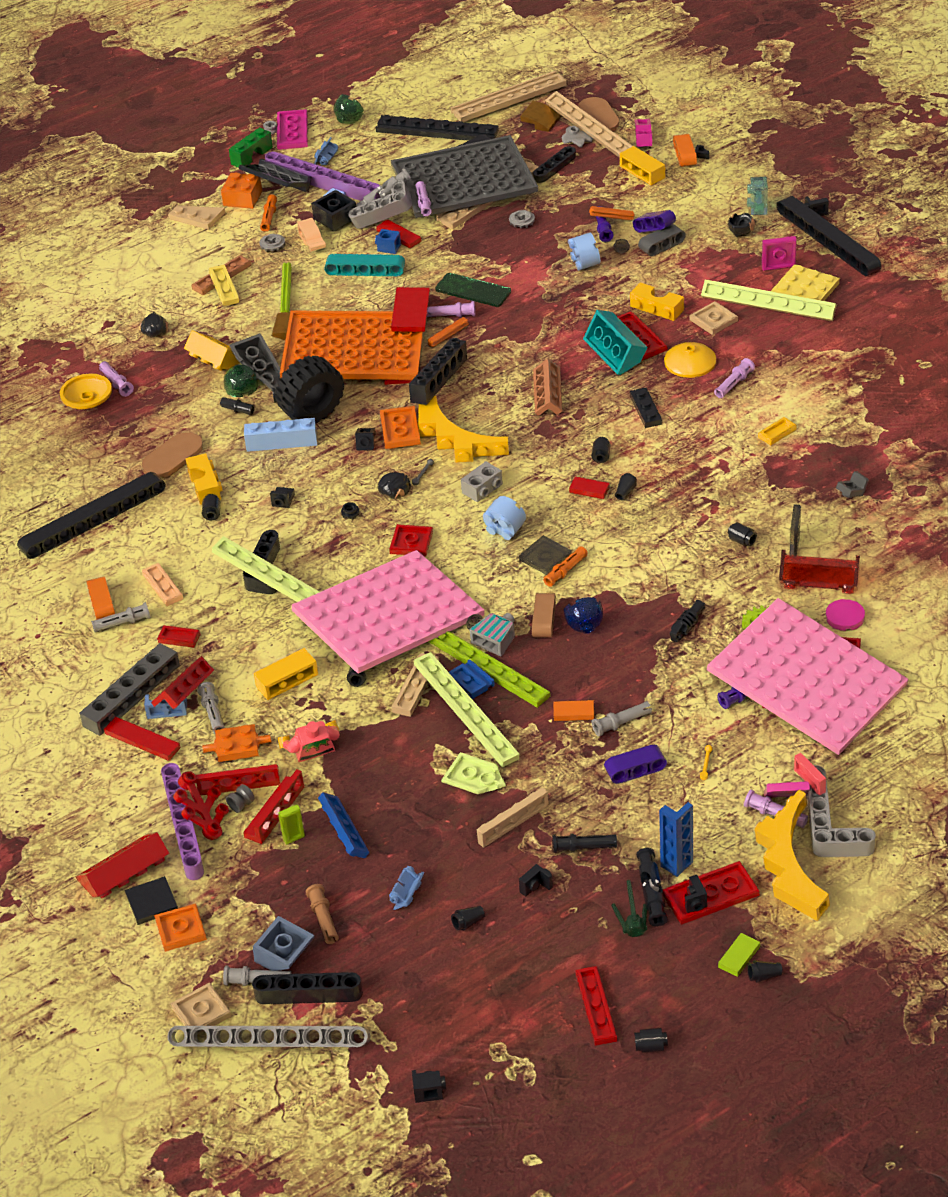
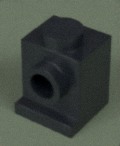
[411,1070,446,1103]

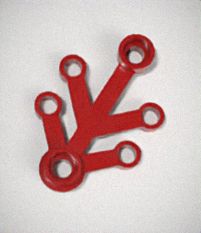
[173,771,229,840]

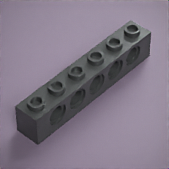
[79,643,180,736]

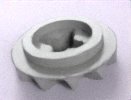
[509,210,535,228]
[259,234,285,252]

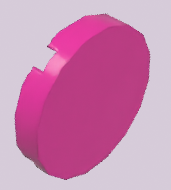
[826,599,865,631]

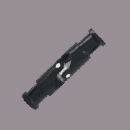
[636,847,668,927]

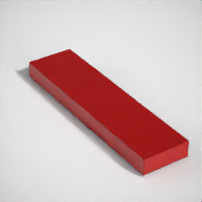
[104,717,181,761]
[575,966,617,1046]

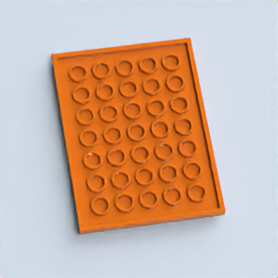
[280,310,423,380]

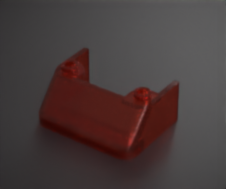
[779,550,861,594]

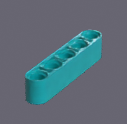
[324,254,405,277]

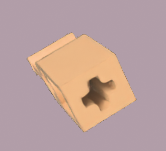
[297,218,326,251]

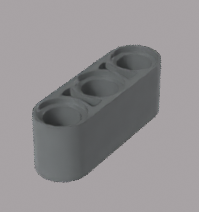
[638,224,686,257]

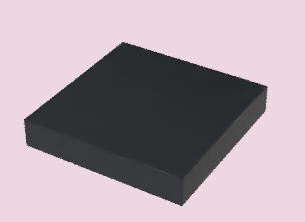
[125,876,178,925]

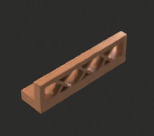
[533,358,562,416]

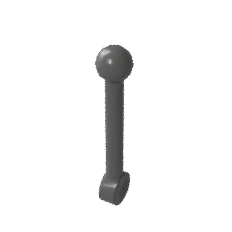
[412,459,434,485]

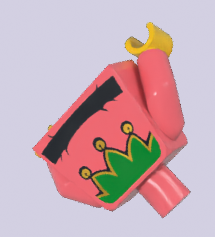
[278,720,340,762]

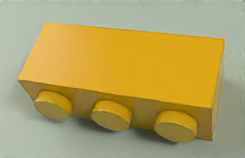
[620,146,666,186]
[254,648,318,700]

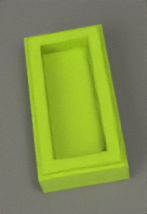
[278,804,305,845]
[718,933,760,977]

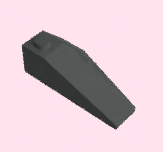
[230,333,281,391]

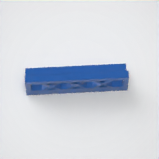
[659,802,693,877]

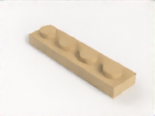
[392,653,439,717]
[477,787,549,848]

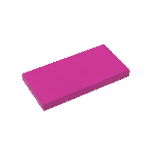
[277,109,308,150]

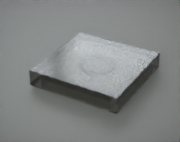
[789,504,801,558]
[519,535,572,575]

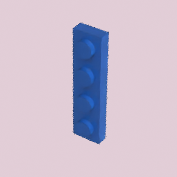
[318,792,370,858]

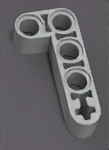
[348,180,412,229]

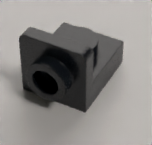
[803,196,829,216]
[355,428,376,450]
[270,487,295,508]
[519,864,553,897]
[685,875,707,913]

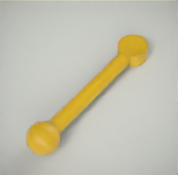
[700,745,713,780]

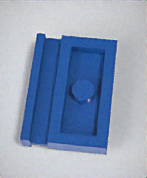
[449,659,495,699]

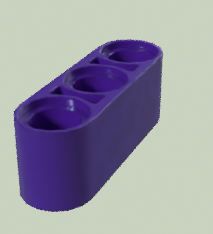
[633,210,676,233]
[604,744,667,784]

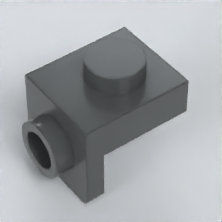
[836,471,869,498]

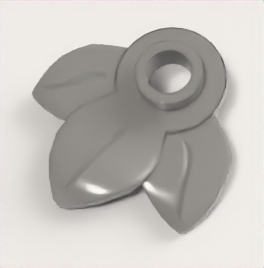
[562,126,592,147]

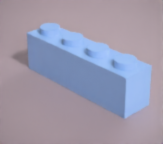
[244,418,317,452]

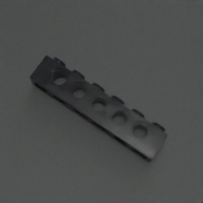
[409,338,467,405]

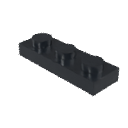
[630,387,662,428]

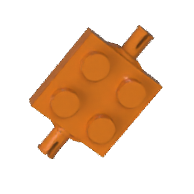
[202,724,271,762]

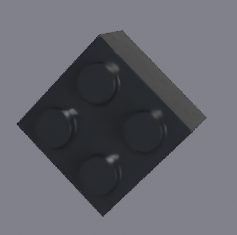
[311,190,357,231]

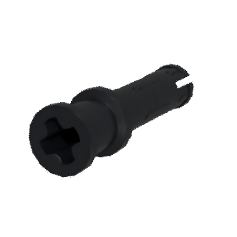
[552,833,617,853]

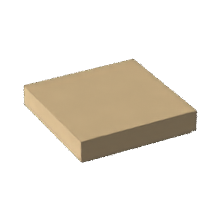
[690,301,738,335]
[170,983,232,1035]

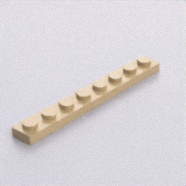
[545,91,632,158]

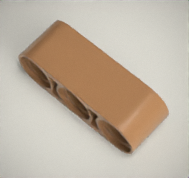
[532,593,556,638]

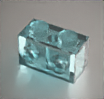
[747,177,768,215]

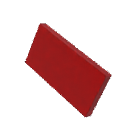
[391,287,430,332]
[617,311,668,361]
[662,861,760,925]

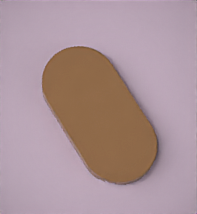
[578,97,619,132]
[142,432,203,478]

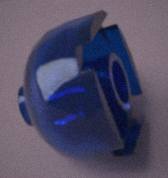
[564,597,603,634]

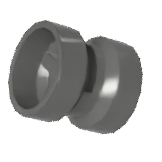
[226,784,255,813]

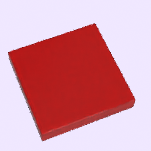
[389,524,433,557]

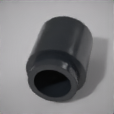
[591,437,611,463]
[202,494,221,521]
[728,522,757,546]
[634,1028,668,1053]

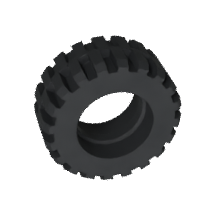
[275,356,344,423]

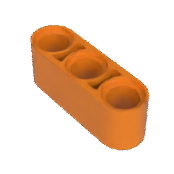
[673,134,697,167]
[86,576,115,620]

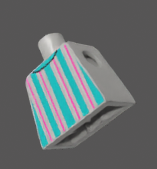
[470,613,515,657]

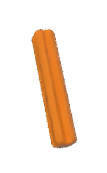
[589,206,635,220]
[427,317,468,347]

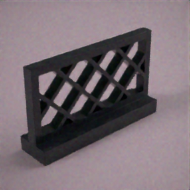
[239,159,312,192]

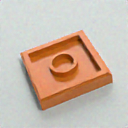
[154,903,207,952]

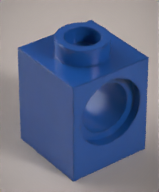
[375,229,401,254]

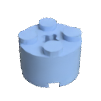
[568,233,601,271]
[483,496,526,540]

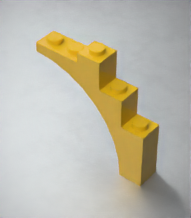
[418,396,509,463]
[755,790,830,921]

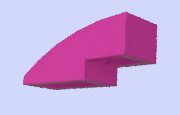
[635,119,652,147]

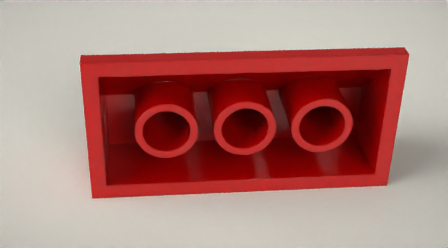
[75,832,170,899]

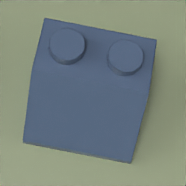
[253,916,314,971]

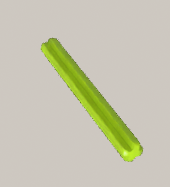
[280,262,292,313]

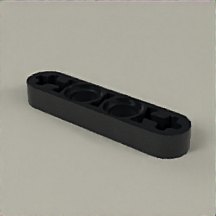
[533,146,576,183]

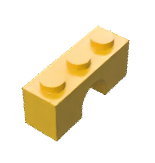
[630,282,684,321]
[185,453,223,505]

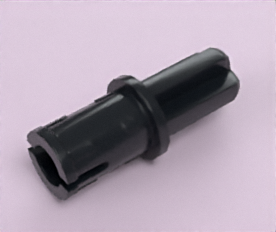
[220,397,255,415]

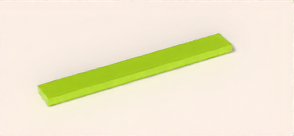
[428,631,551,708]

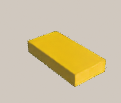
[758,417,797,446]

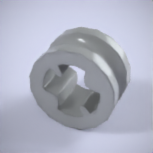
[263,121,277,134]

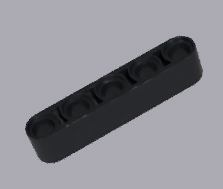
[252,972,363,1005]

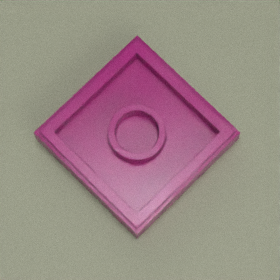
[762,236,796,271]
[764,781,810,798]

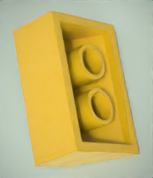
[184,330,240,371]

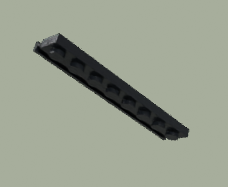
[375,115,499,141]

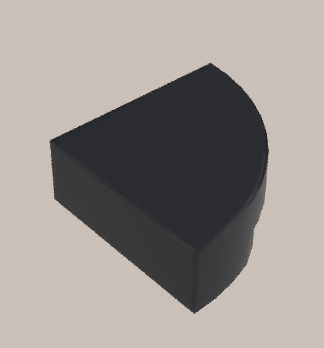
[695,145,709,159]

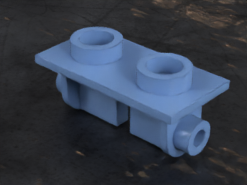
[314,137,338,165]
[389,866,424,910]

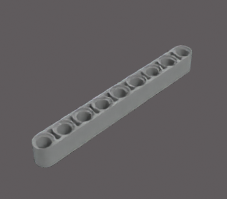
[167,1026,371,1047]

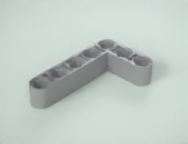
[807,765,876,857]

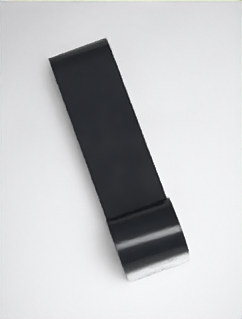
[243,530,280,594]

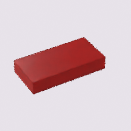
[569,476,610,499]
[157,625,200,648]

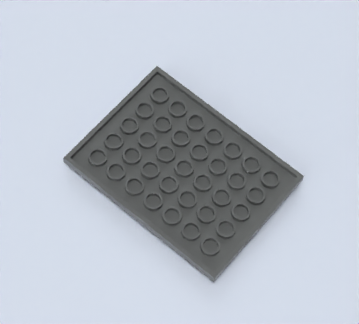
[391,135,538,218]

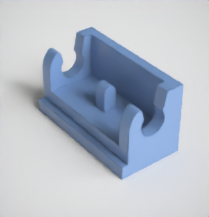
[144,694,187,719]

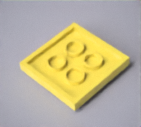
[771,264,840,301]

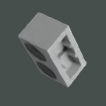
[461,461,503,502]

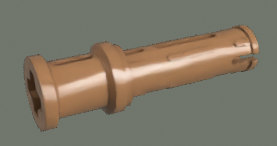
[306,884,339,944]

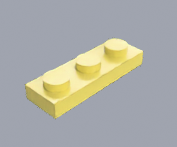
[209,265,239,306]

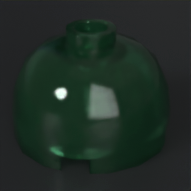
[333,94,364,124]
[223,365,258,397]

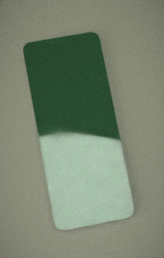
[435,273,511,307]

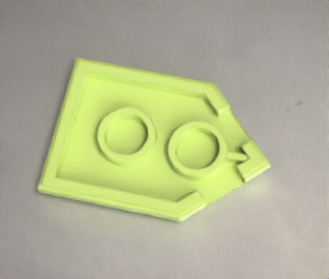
[441,752,506,794]

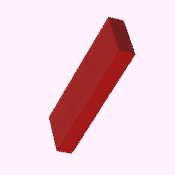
[376,219,422,249]

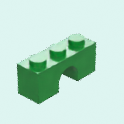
[229,127,273,168]

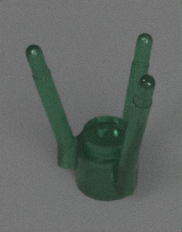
[611,880,647,937]

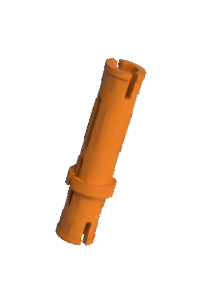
[260,195,277,232]
[543,546,588,587]

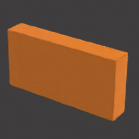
[553,700,594,721]

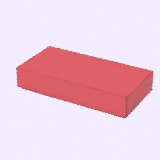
[794,753,826,796]

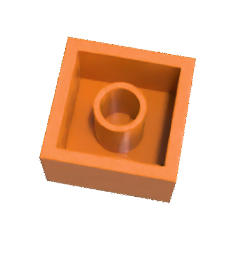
[221,172,262,209]

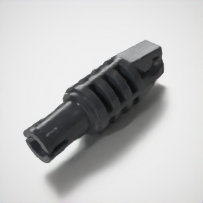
[670,600,706,642]

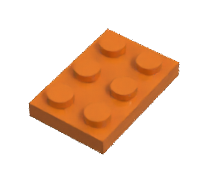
[380,406,421,449]

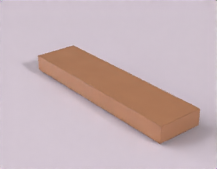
[191,255,251,295]

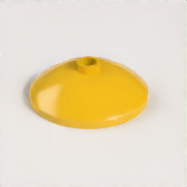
[664,342,716,378]
[60,374,112,410]

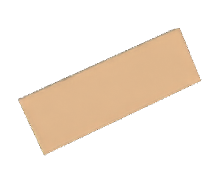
[142,563,183,607]

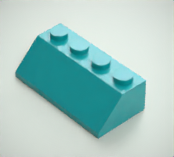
[583,310,648,375]

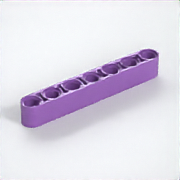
[161,763,204,880]

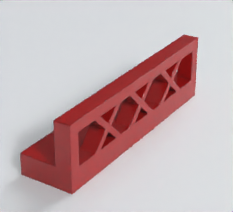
[151,656,214,709]
[196,764,280,796]
[243,769,305,844]

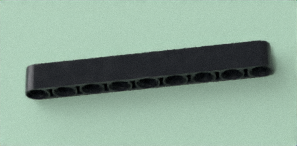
[776,196,882,276]
[17,472,166,559]

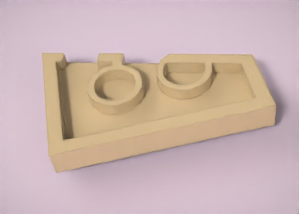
[168,206,226,230]

